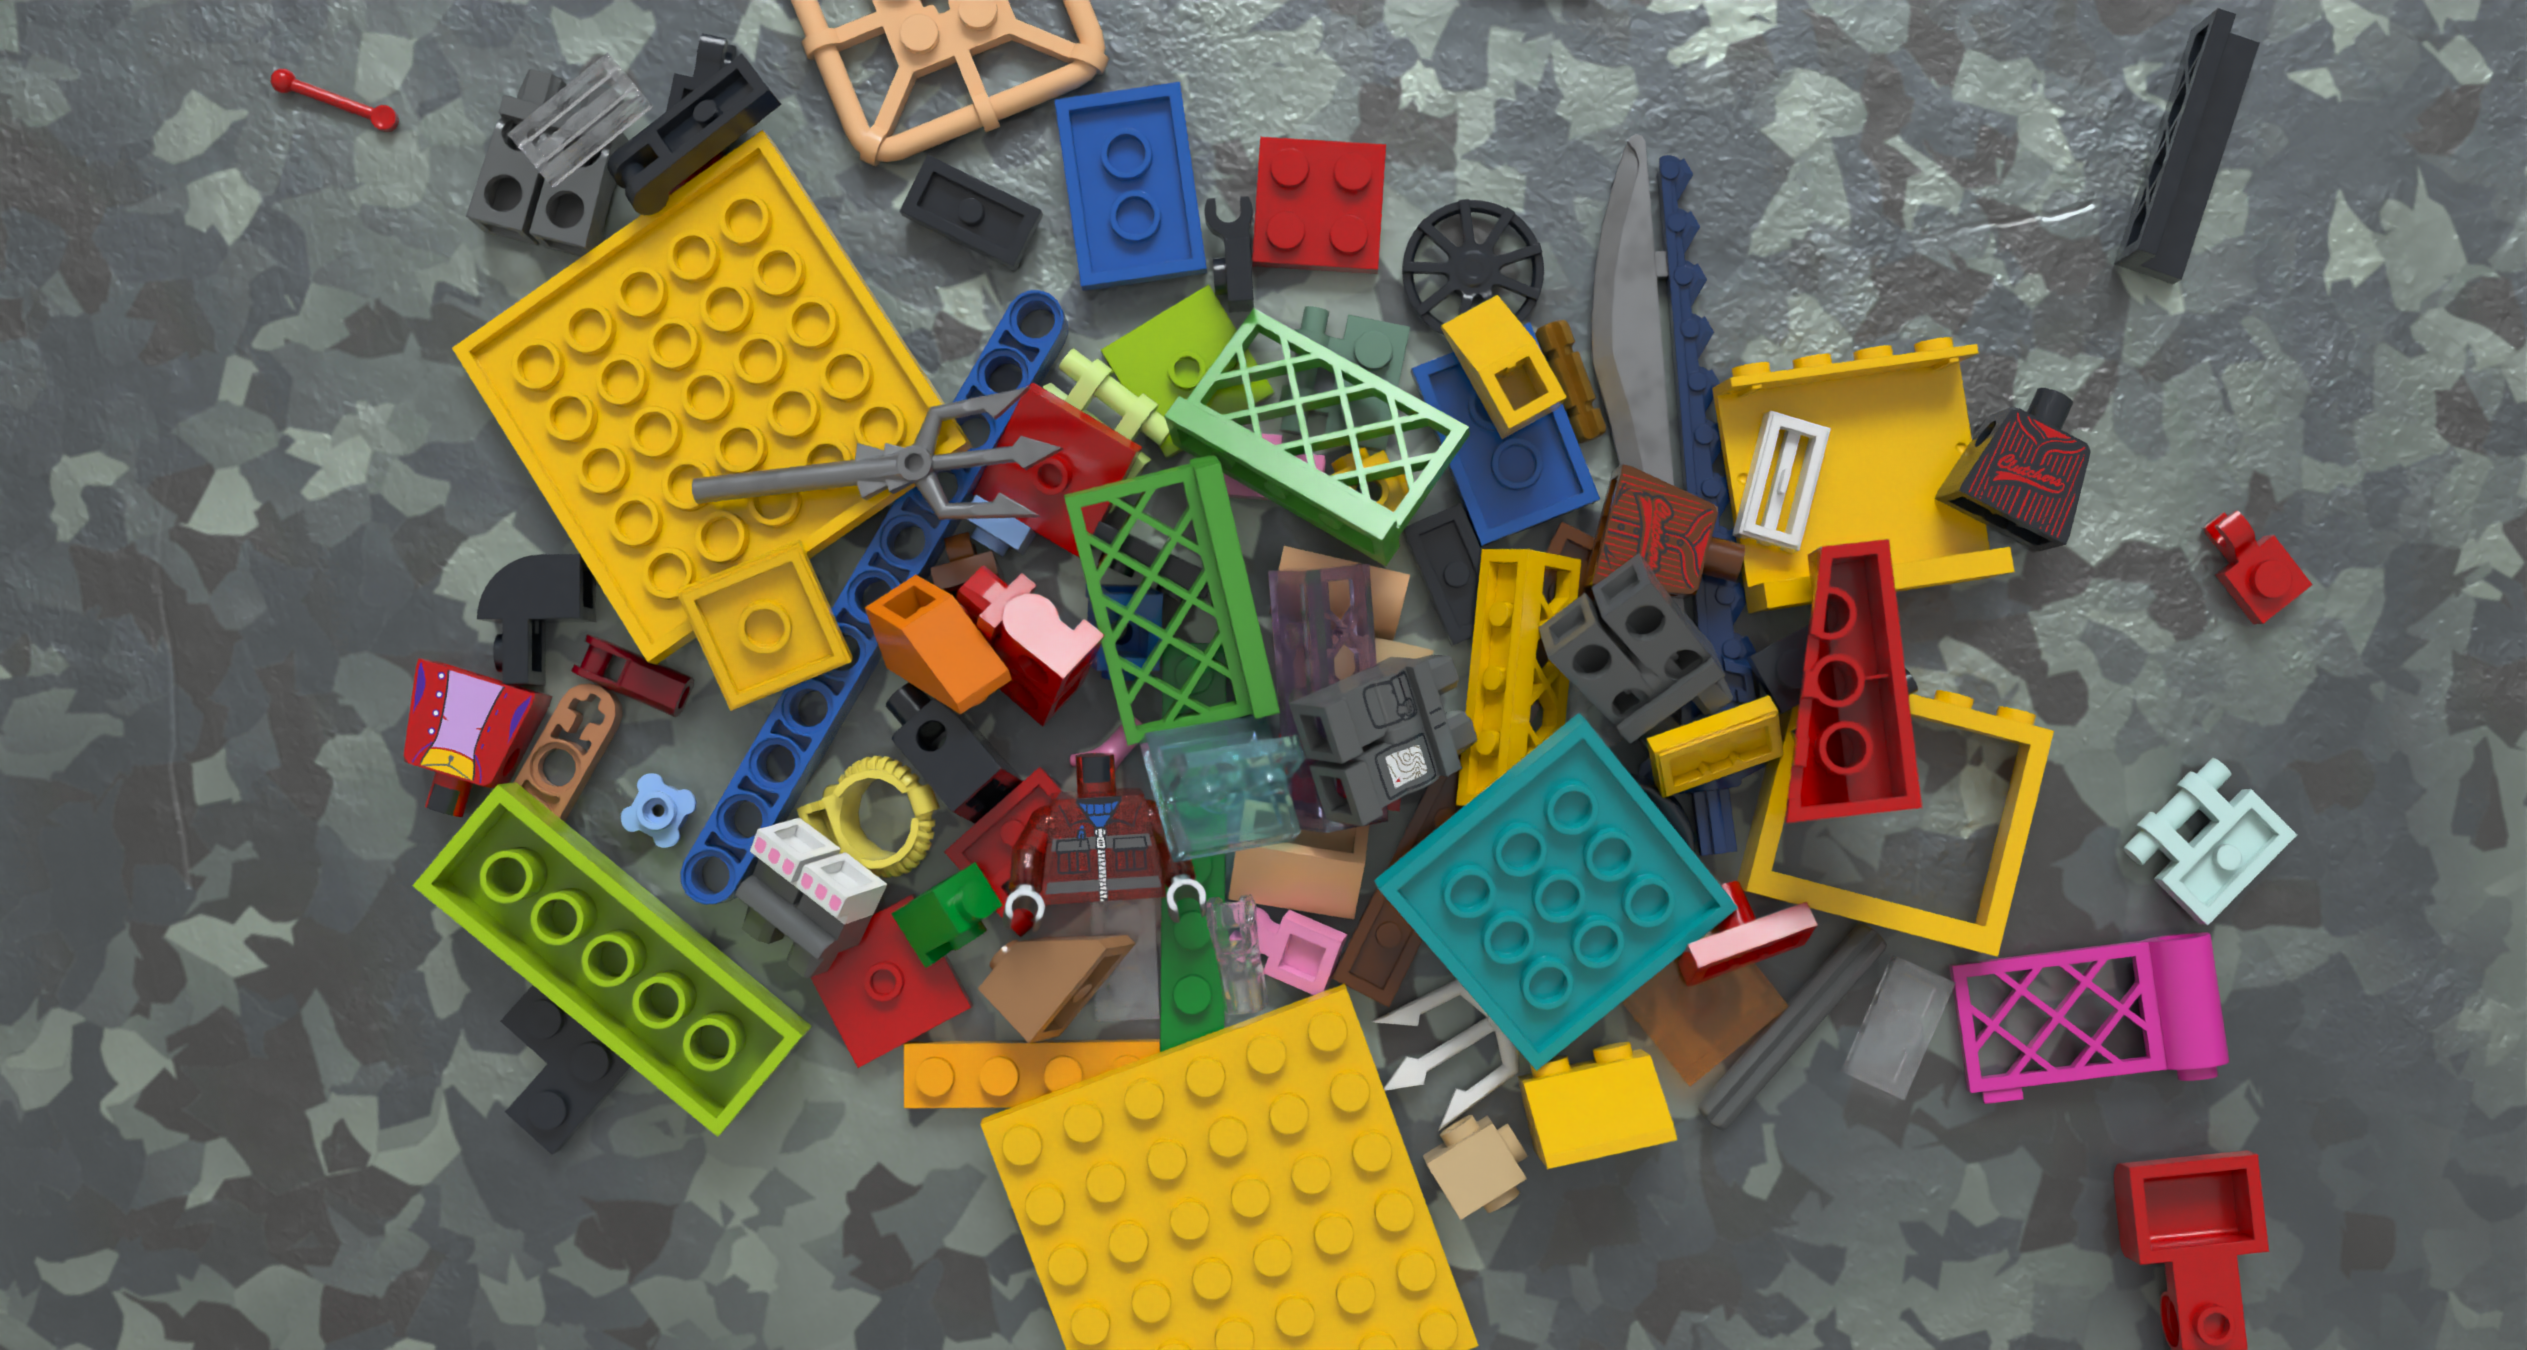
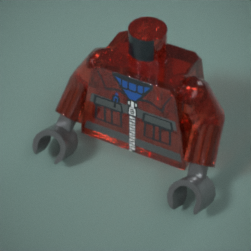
[1002,753,1207,932]

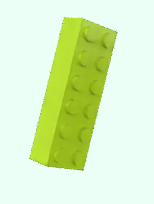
[412,782,812,1137]

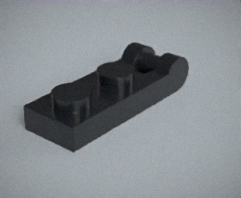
[607,53,782,215]

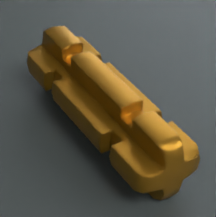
[1535,320,1606,444]

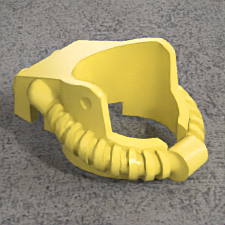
[796,756,940,878]

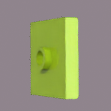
[1101,285,1275,460]

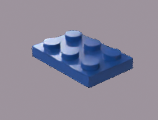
[1054,82,1207,291]
[1410,322,1600,547]

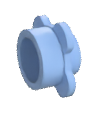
[621,773,697,848]

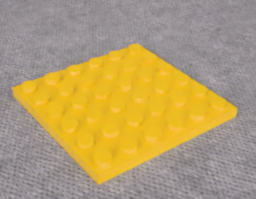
[452,130,973,664]
[980,984,1479,1350]

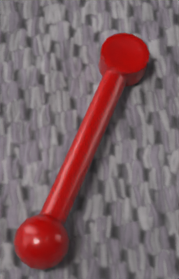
[270,68,399,132]

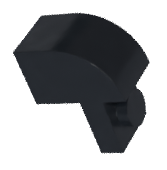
[477,554,596,686]

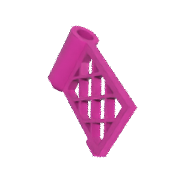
[1949,932,2229,1104]

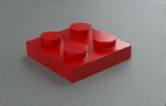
[1252,136,1386,274]

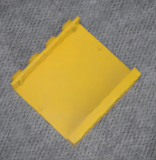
[1712,337,2015,614]

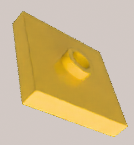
[677,540,852,711]

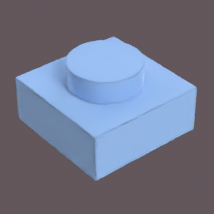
[966,495,1036,557]

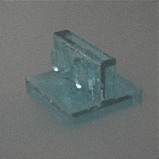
[1139,716,1305,862]

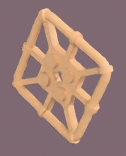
[791,0,1109,166]

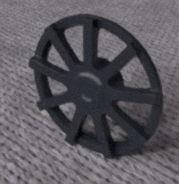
[1402,199,1544,336]

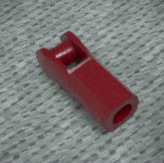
[571,634,694,717]

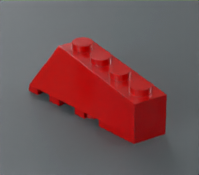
[1784,539,1922,823]

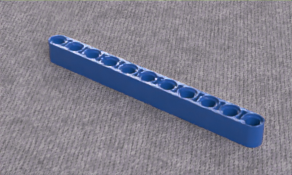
[680,290,1069,905]

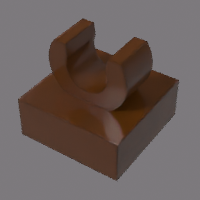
[930,531,1005,605]

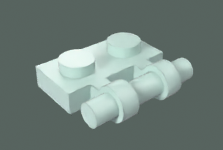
[2123,758,2297,926]

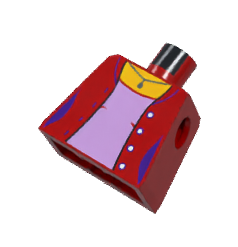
[403,658,552,817]

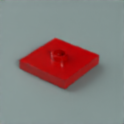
[973,382,1143,558]
[810,894,973,1068]

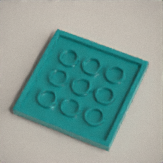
[1374,713,1739,1071]

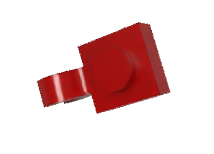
[2202,510,2312,624]

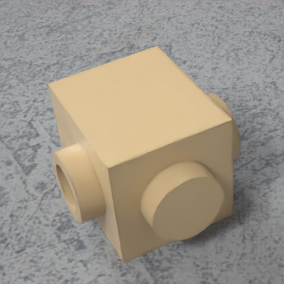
[1423,1115,1528,1220]

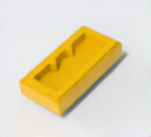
[1647,695,1784,798]

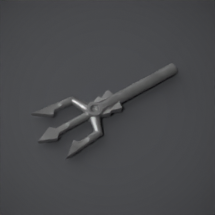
[692,386,1064,520]

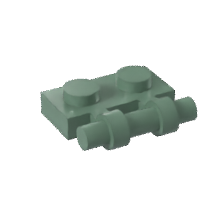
[1279,306,1410,452]

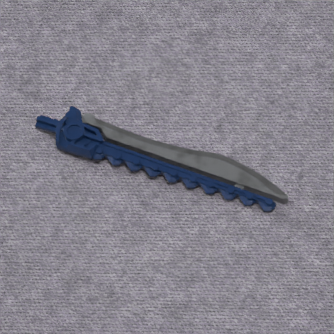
[1591,134,1770,856]

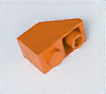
[865,575,1012,714]

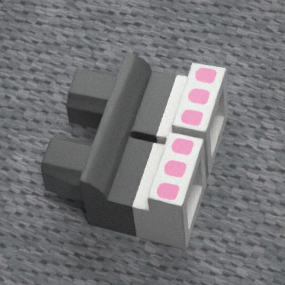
[735,817,887,978]

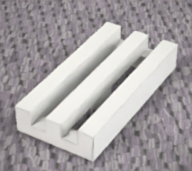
[1732,410,1831,553]

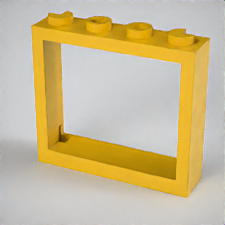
[1737,690,2054,957]

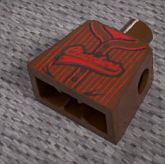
[1582,464,1745,599]

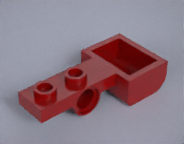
[2114,1150,2269,1350]

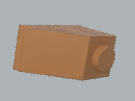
[978,935,1136,1043]

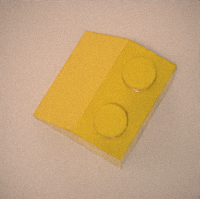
[1517,1042,1677,1169]

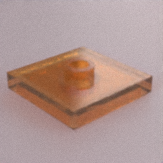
[1621,925,1789,1086]

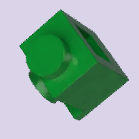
[891,862,1003,968]

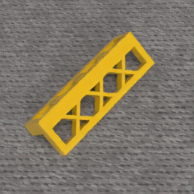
[1456,549,1581,806]

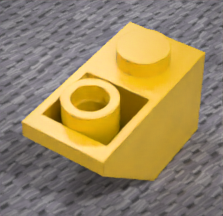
[1440,295,1567,439]

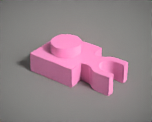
[1225,902,1348,995]

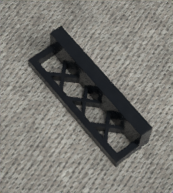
[2114,8,2260,284]

